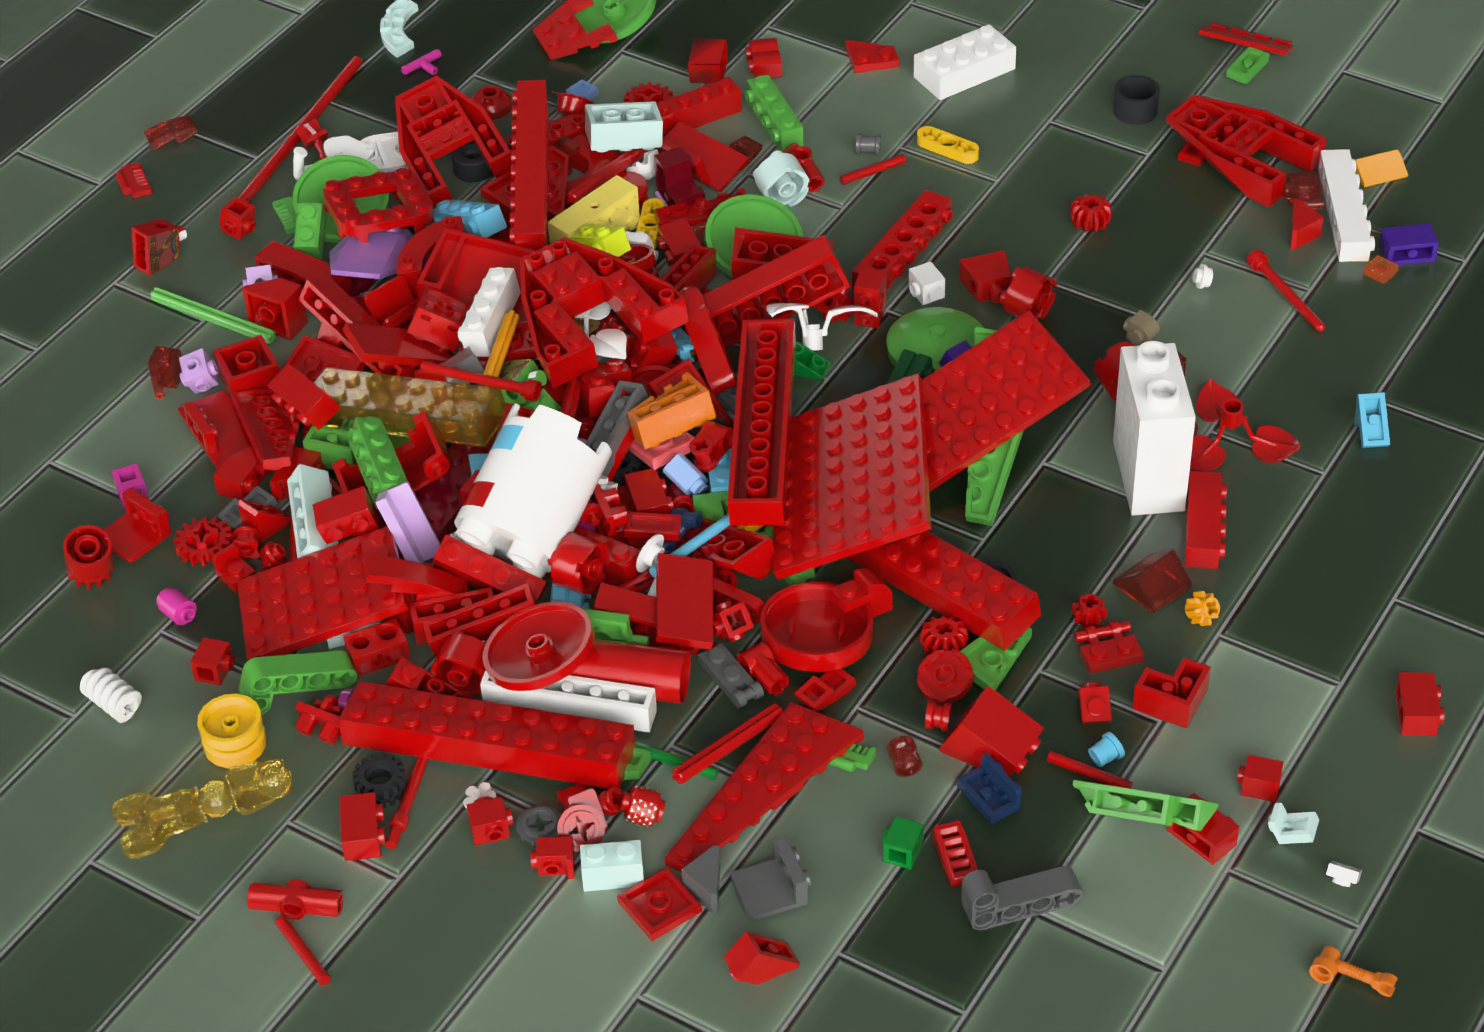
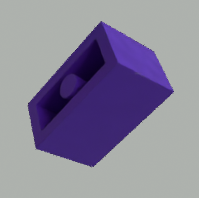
[1379,223,1439,266]

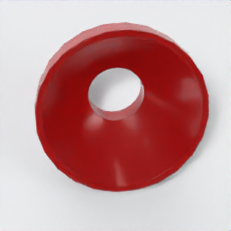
[471,86,512,120]

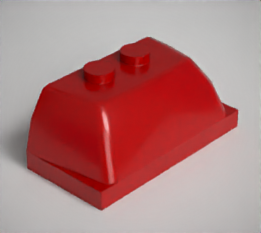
[731,227,833,280]

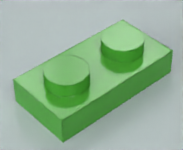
[1226,47,1269,84]

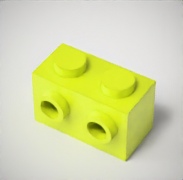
[571,224,631,257]

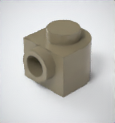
[1123,310,1160,346]

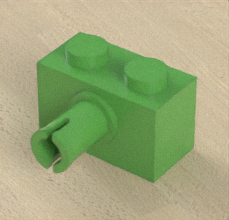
[303,418,357,470]

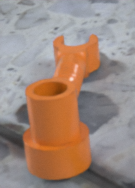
[1309,946,1398,997]

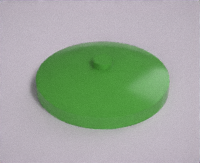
[575,0,656,44]
[293,155,390,243]
[704,194,803,277]
[886,307,984,371]

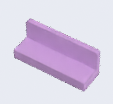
[375,481,441,564]

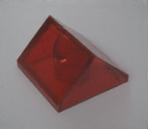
[1113,549,1192,613]

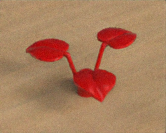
[1190,379,1301,472]

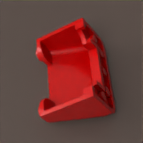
[332,411,450,512]

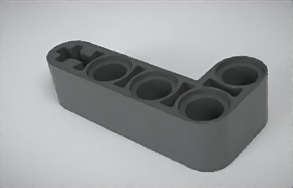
[961,866,1084,930]

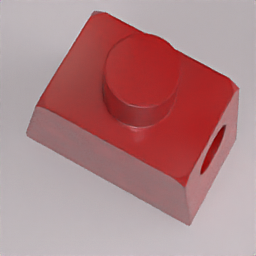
[959,250,1012,304]

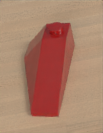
[683,517,775,579]

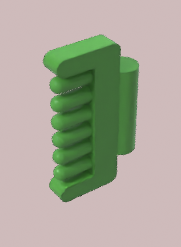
[272,196,297,234]
[829,743,876,773]

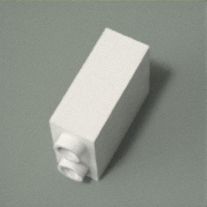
[1113,341,1195,515]

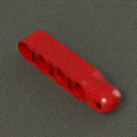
[679,286,738,396]

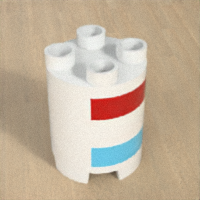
[454,403,612,579]

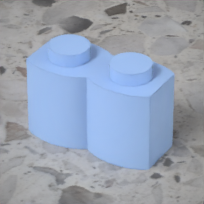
[663,453,708,498]

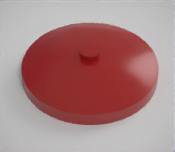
[482,602,595,691]

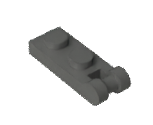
[698,643,764,708]

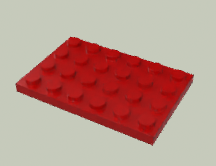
[237,526,409,661]

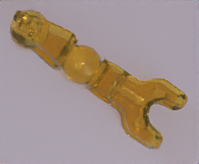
[112,759,293,859]

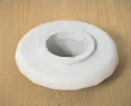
[636,534,665,573]

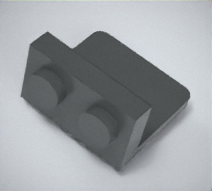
[731,836,811,920]

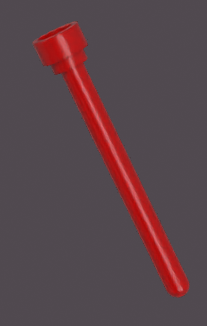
[1246,249,1325,332]
[420,362,542,402]

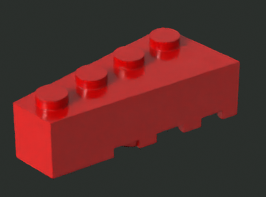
[593,582,699,655]

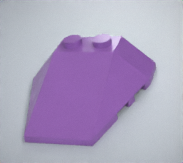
[329,228,430,279]

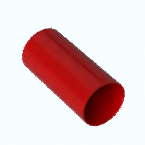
[570,639,691,704]

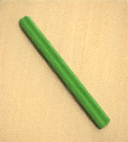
[150,287,276,344]

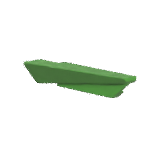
[1073,780,1219,831]

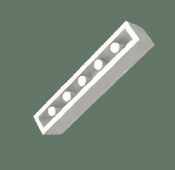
[1318,149,1375,262]
[480,670,657,733]

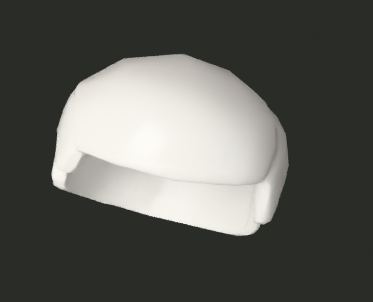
[625,149,659,180]

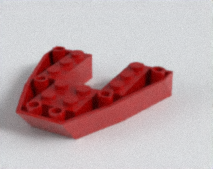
[520,237,689,389]

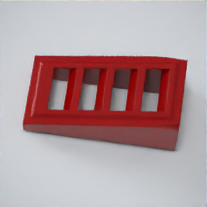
[932,821,978,887]

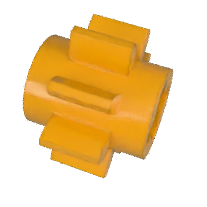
[1185,591,1220,626]

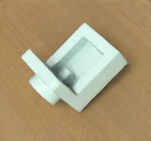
[1268,802,1319,844]

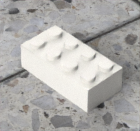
[914,24,1016,100]

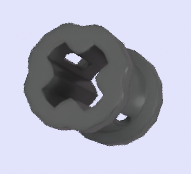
[856,133,881,156]

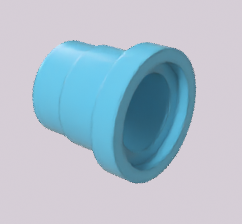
[1088,731,1125,767]

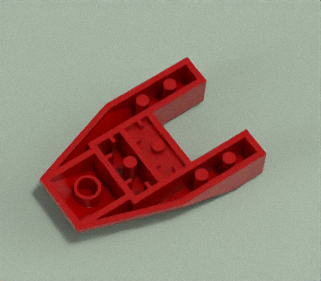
[395,75,512,209]
[1165,95,1326,208]

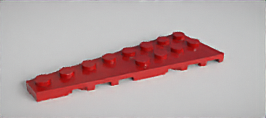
[664,702,864,873]

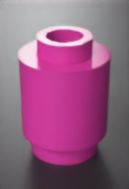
[156,588,197,625]

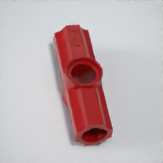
[247,879,343,920]

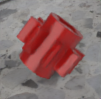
[1072,594,1107,627]

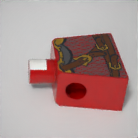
[132,219,187,276]

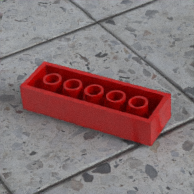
[703,235,851,348]

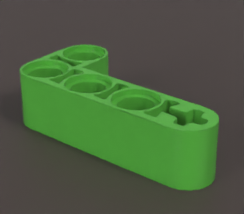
[239,650,357,714]

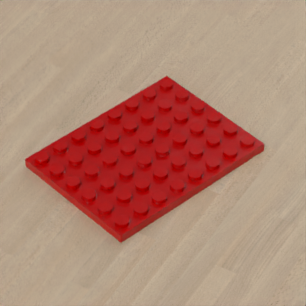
[773,374,931,580]

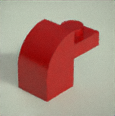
[830,568,893,618]

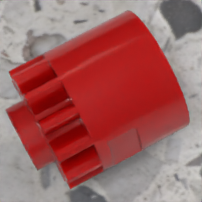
[63,525,114,590]

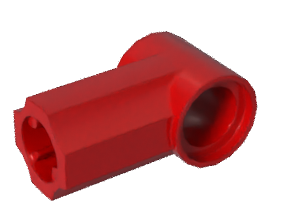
[791,146,825,193]
[737,642,789,696]

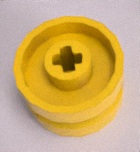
[197,694,267,768]

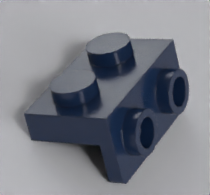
[957,753,1022,824]

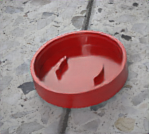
[760,582,873,672]

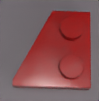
[845,40,899,73]

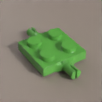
[582,608,650,645]

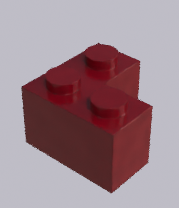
[654,146,705,206]

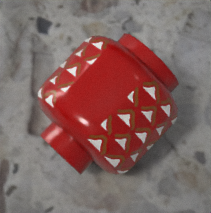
[619,785,665,827]

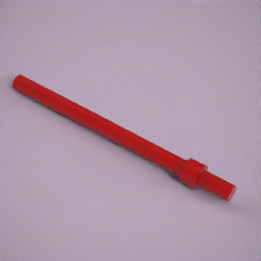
[385,756,429,849]

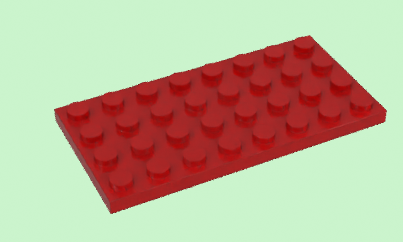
[922,310,1091,492]

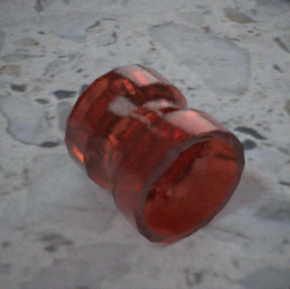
[887,736,923,777]

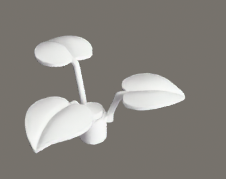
[535,302,627,360]
[766,303,878,350]

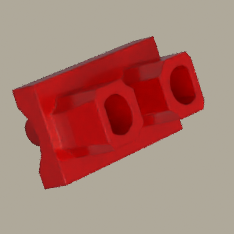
[581,484,628,537]
[294,694,343,745]

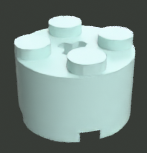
[753,150,810,207]

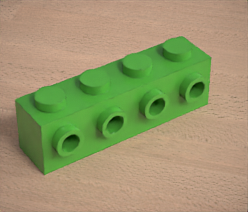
[744,75,804,151]
[348,416,408,509]

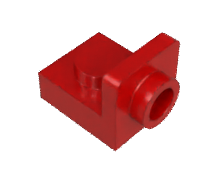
[212,543,256,592]

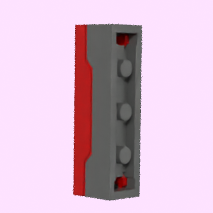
[585,380,649,482]

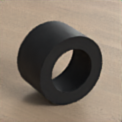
[1113,75,1160,125]

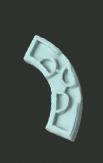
[380,0,418,58]

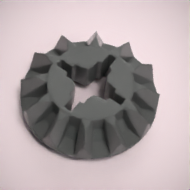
[516,805,561,847]

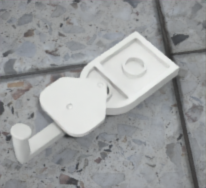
[293,132,408,181]

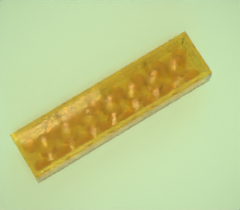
[314,368,506,447]

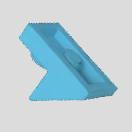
[1354,392,1390,448]

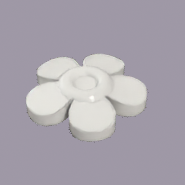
[463,782,497,809]

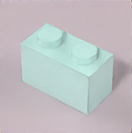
[580,840,644,891]

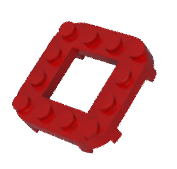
[323,168,434,243]

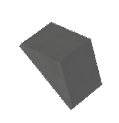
[682,846,721,913]

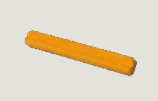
[483,310,520,378]

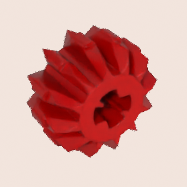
[1070,193,1112,232]
[920,614,968,655]

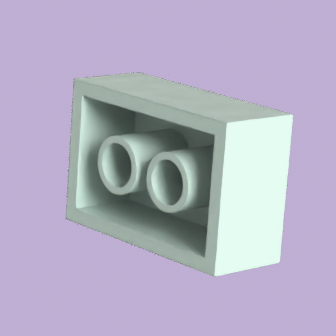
[585,101,663,152]

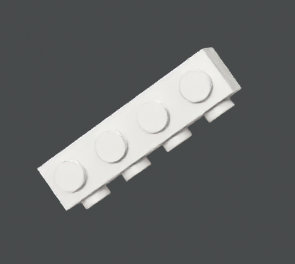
[458,267,521,357]

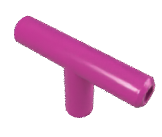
[401,49,442,75]

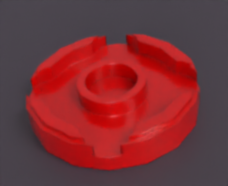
[917,649,974,704]

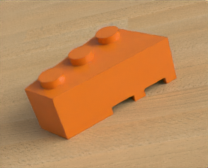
[627,372,716,449]

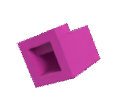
[111,463,149,510]

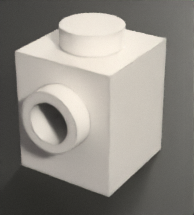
[909,262,945,305]

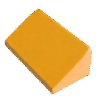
[1355,149,1408,187]

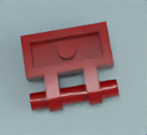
[1074,620,1144,674]

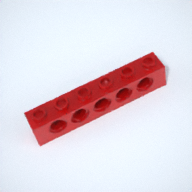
[852,190,953,292]

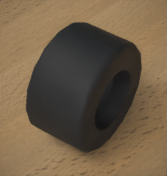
[451,141,493,182]

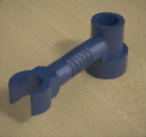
[662,507,703,554]

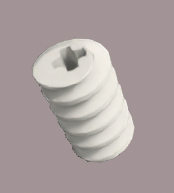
[80,667,142,723]

